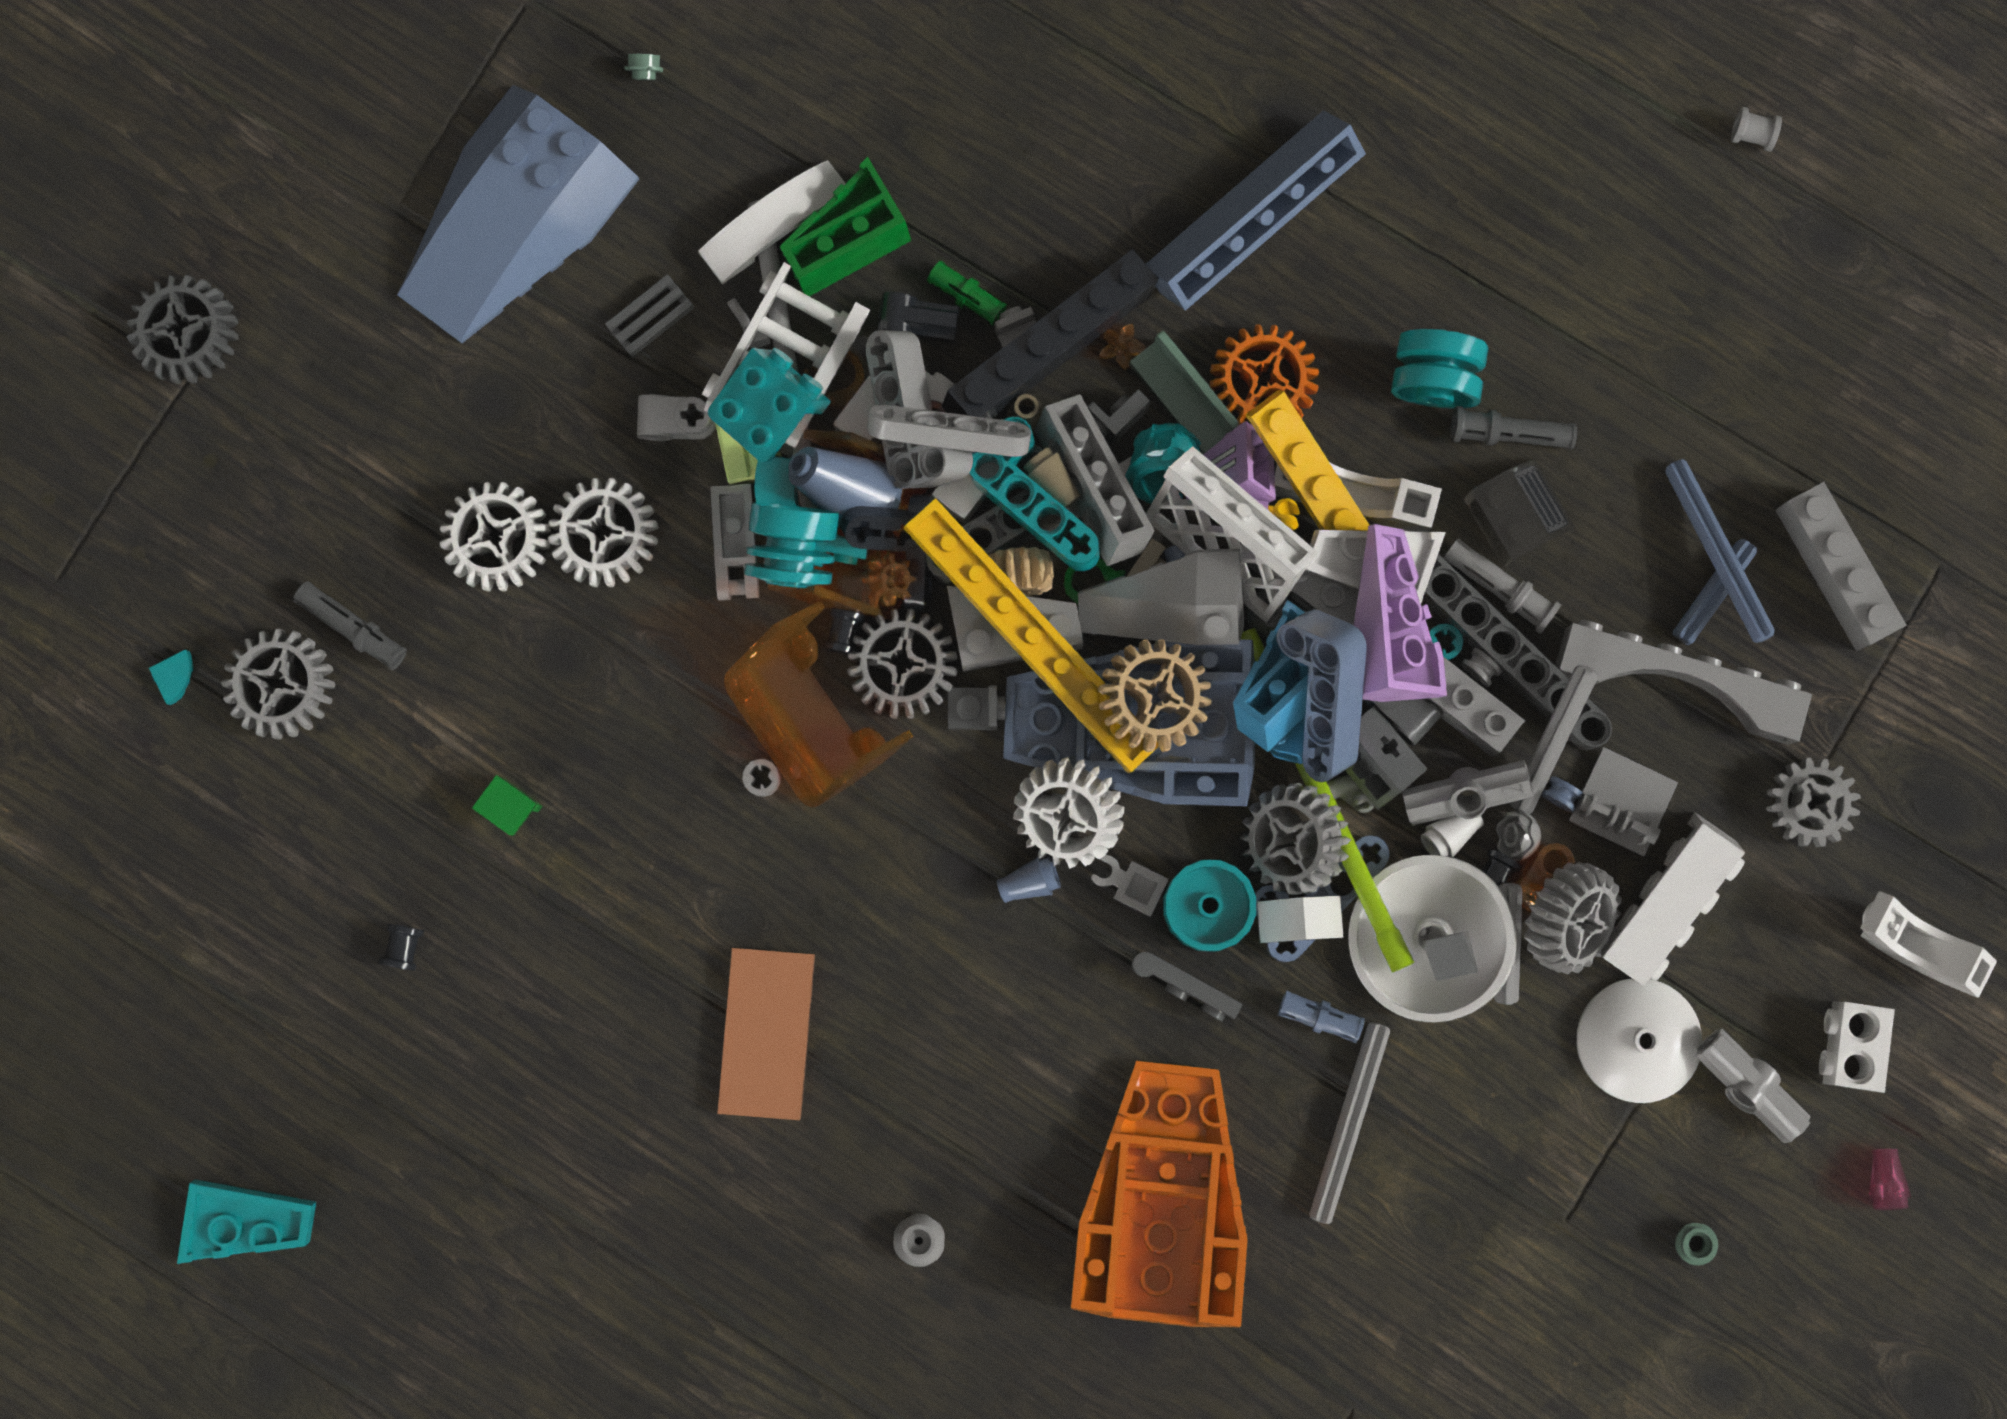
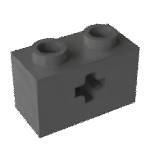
[1345,706,1427,810]

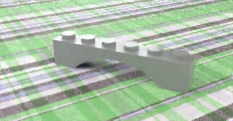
[1555,620,1812,745]

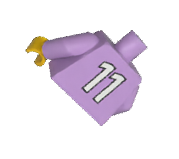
[1186,421,1300,531]

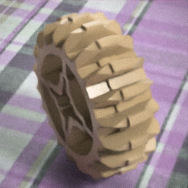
[1098,639,1211,753]

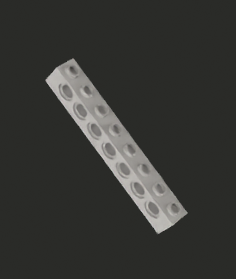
[1241,544,1525,757]

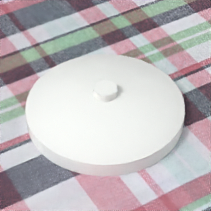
[1349,855,1517,1022]

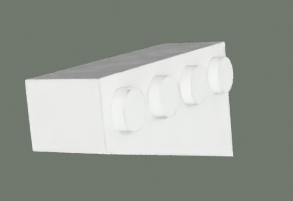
[1602,812,1745,987]

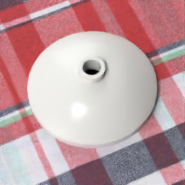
[1577,978,1702,1103]

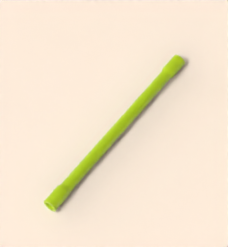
[1241,628,1415,973]

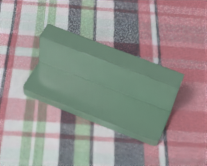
[1129,330,1239,455]

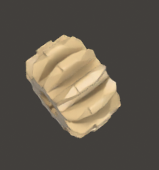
[989,546,1054,597]

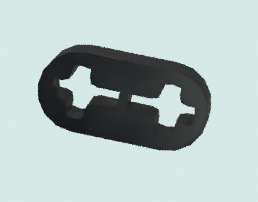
[841,506,917,552]

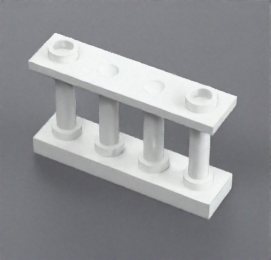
[702,262,870,457]

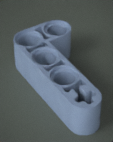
[1277,609,1367,783]

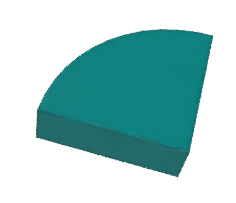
[149,650,194,705]

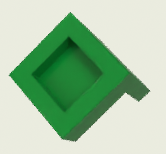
[472,775,542,836]

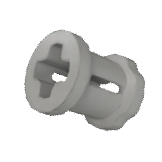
[1730,106,1782,152]

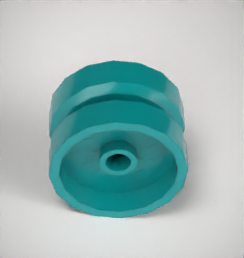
[1391,329,1489,409]
[1163,860,1256,952]

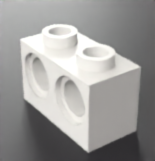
[1819,1002,1895,1093]

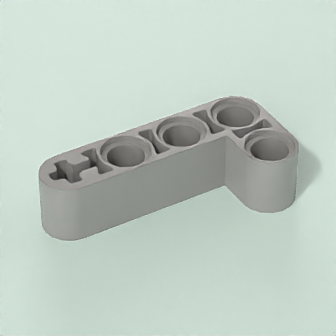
[866,330,973,489]

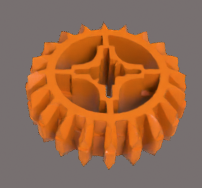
[1209,324,1319,425]

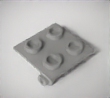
[1569,747,1678,857]

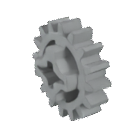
[1766,758,1861,848]

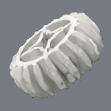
[548,478,658,587]
[440,482,551,592]
[1013,757,1125,868]

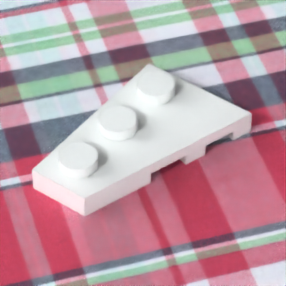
[1305,530,1446,604]

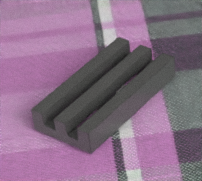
[605,274,694,357]

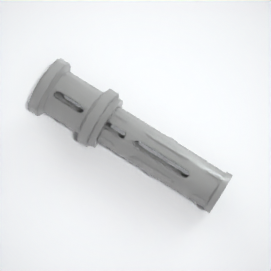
[1443,538,1561,634]

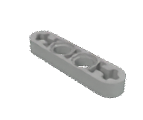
[867,405,1031,457]

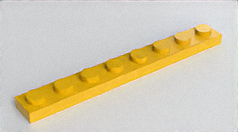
[903,498,1159,774]

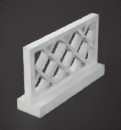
[1146,446,1319,623]

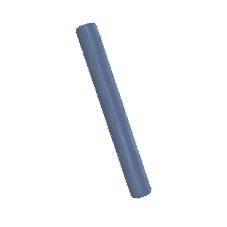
[1666,459,1775,643]

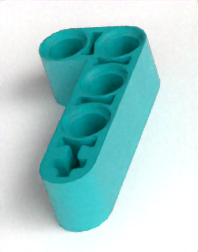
[969,417,1100,571]

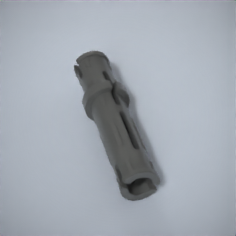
[293,581,407,670]

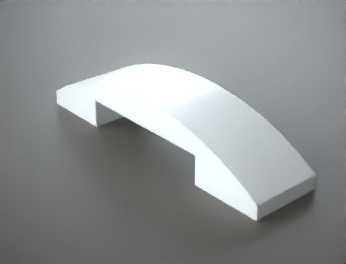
[698,160,845,285]

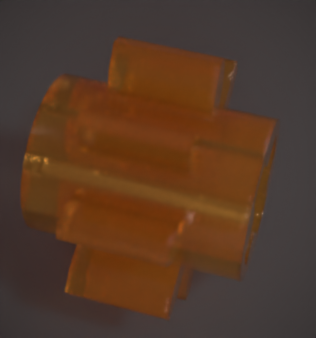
[862,553,917,606]

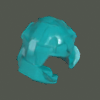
[1125,423,1201,504]

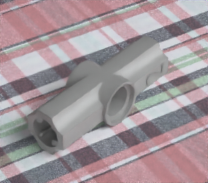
[1403,760,1534,826]
[1695,1029,1811,1143]

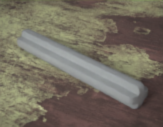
[1510,665,1598,814]

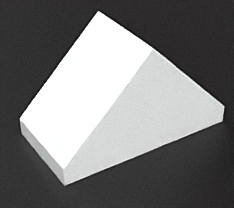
[1257,896,1343,943]

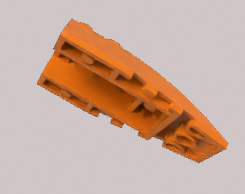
[1071,1061,1248,1327]

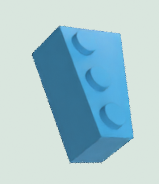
[1233,600,1309,752]

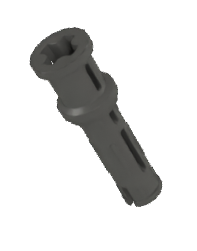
[1450,406,1577,449]

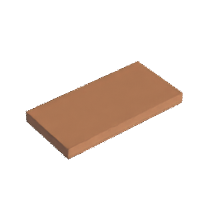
[717,948,815,1120]

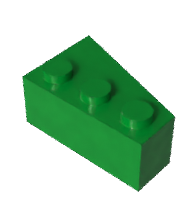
[780,157,911,296]

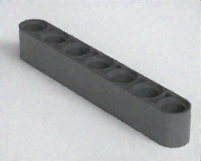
[1422,554,1612,751]

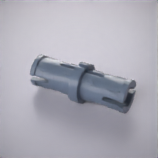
[1278,991,1365,1043]

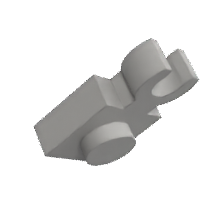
[1091,855,1169,917]

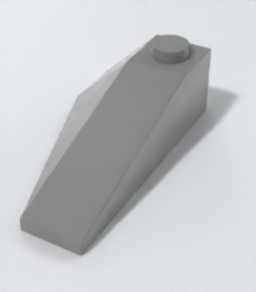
[1078,549,1244,645]

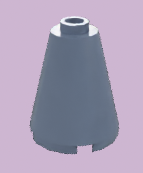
[788,447,902,533]

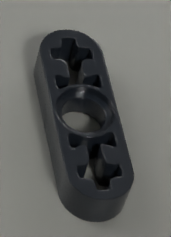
[904,494,935,613]

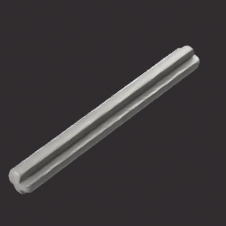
[1309,1022,1390,1224]

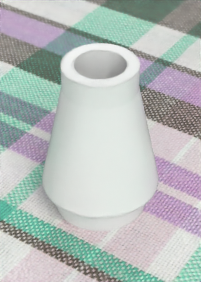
[1421,815,1484,858]

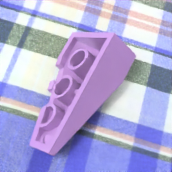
[1354,524,1447,702]

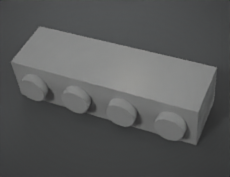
[1775,482,1907,651]

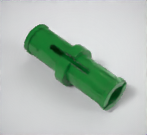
[927,261,1008,326]

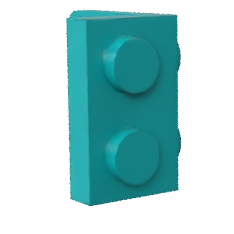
[708,348,831,462]

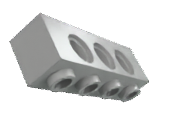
[1034,394,1155,566]

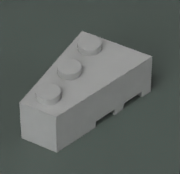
[947,586,1084,672]

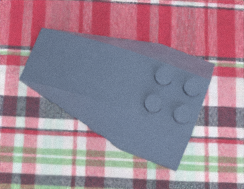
[397,85,639,343]
[1003,640,1255,806]

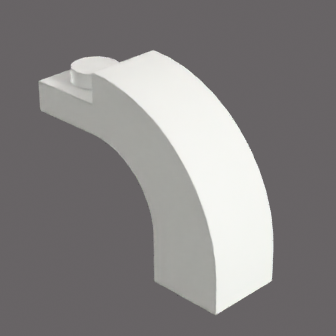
[1860,891,1997,998]

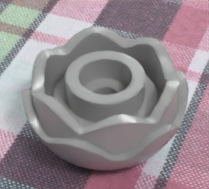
[1496,810,1541,861]
[893,1213,945,1267]

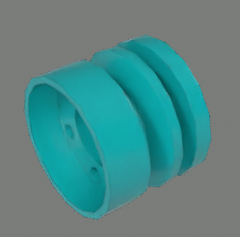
[744,503,839,588]

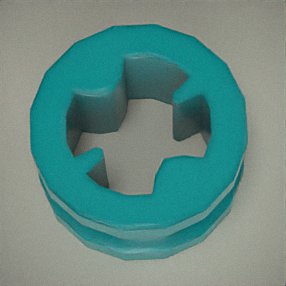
[1429,624,1463,661]

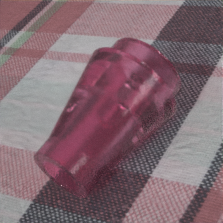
[1868,1149,1912,1210]

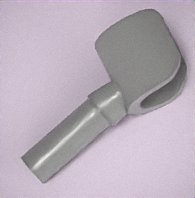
[727,298,771,348]

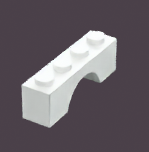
[1274,462,1442,532]

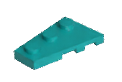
[177,1179,316,1264]

